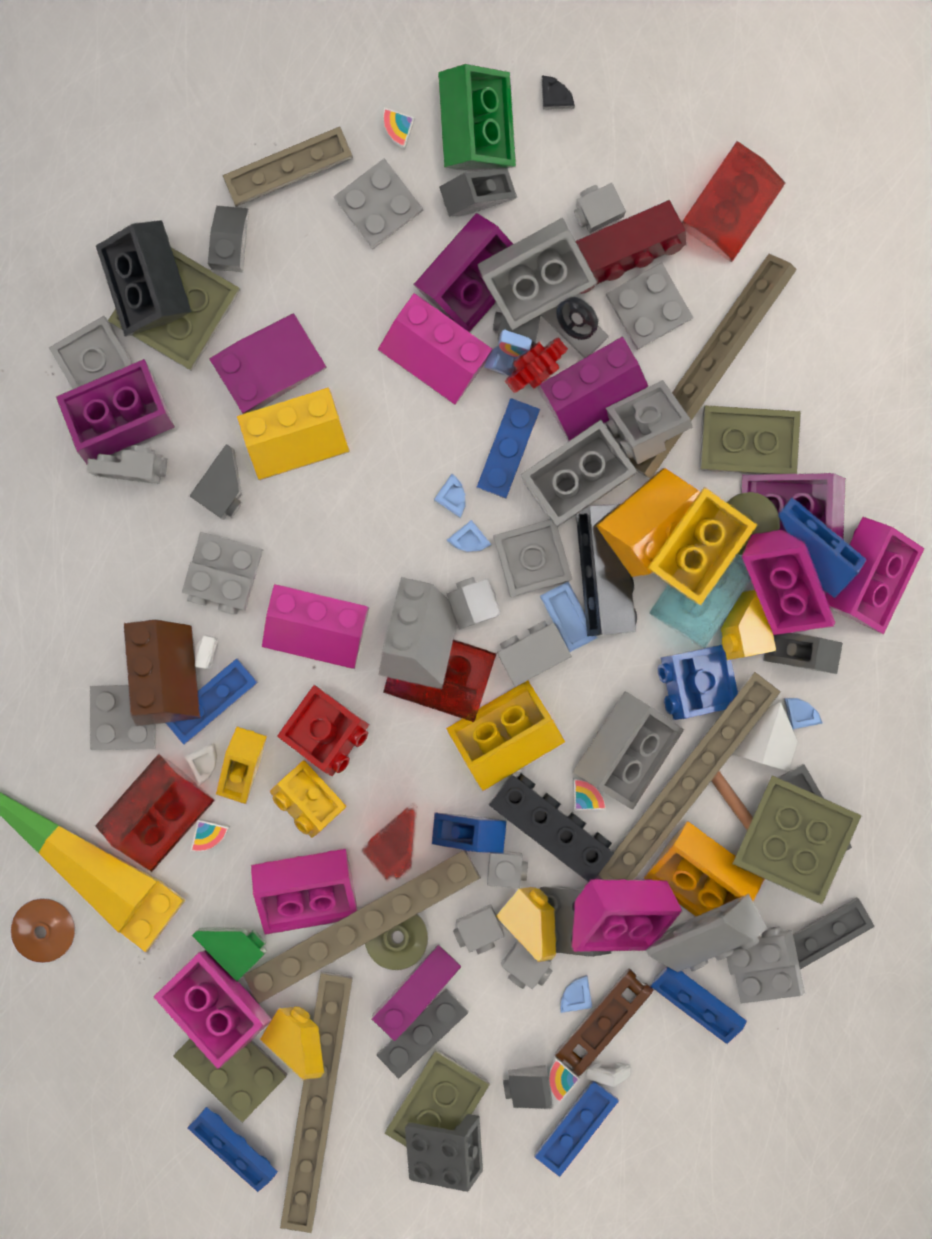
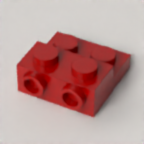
[277,685,370,777]

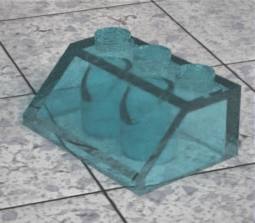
[649,553,751,648]

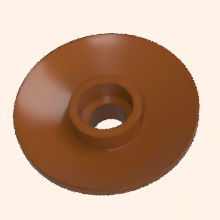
[11,898,75,963]

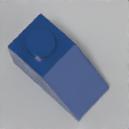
[432,813,507,853]

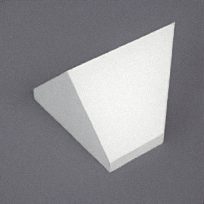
[733,702,798,771]

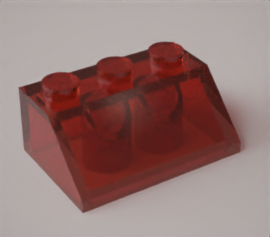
[682,141,786,262]
[383,639,497,722]
[95,754,215,872]
[361,802,418,880]

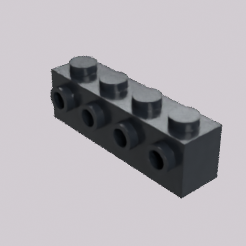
[576,504,637,636]
[488,773,614,882]

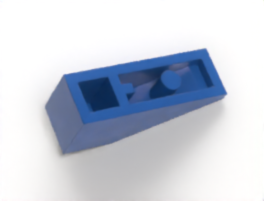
[778,497,867,598]

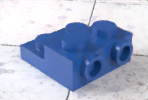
[658,645,738,720]

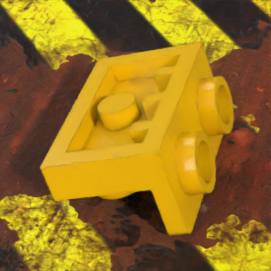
[270,760,347,838]

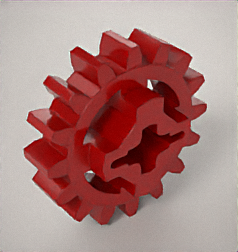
[505,337,568,393]

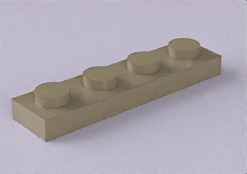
[222,126,353,207]

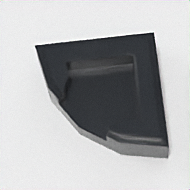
[542,75,575,109]

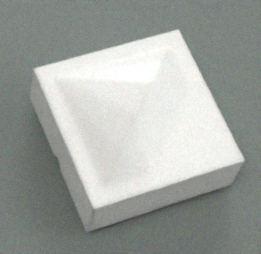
[194,635,218,669]

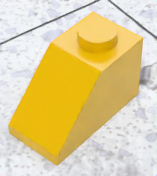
[721,589,776,660]
[216,727,267,804]
[496,887,556,962]
[260,1006,324,1080]

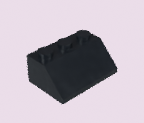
[96,220,192,337]

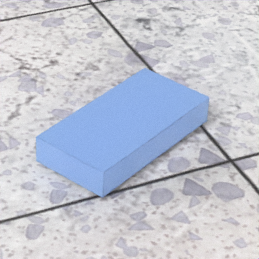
[540,582,597,652]

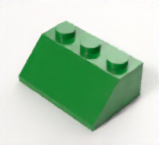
[438,64,516,171]

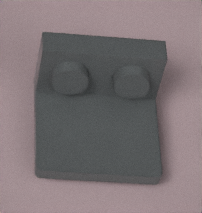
[540,886,611,957]
[405,1114,483,1192]

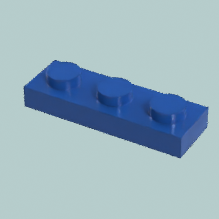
[477,398,540,499]
[166,658,258,745]
[650,966,747,1044]
[534,1080,619,1177]
[187,1107,278,1192]

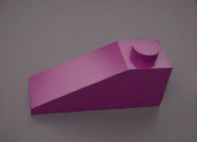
[371,944,462,1041]

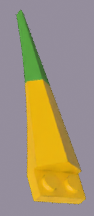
[0,792,186,952]

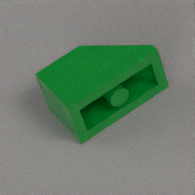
[192,928,267,981]

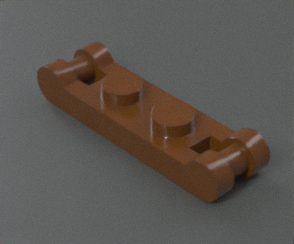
[554,968,654,1077]

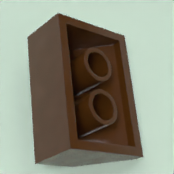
[123,619,200,726]

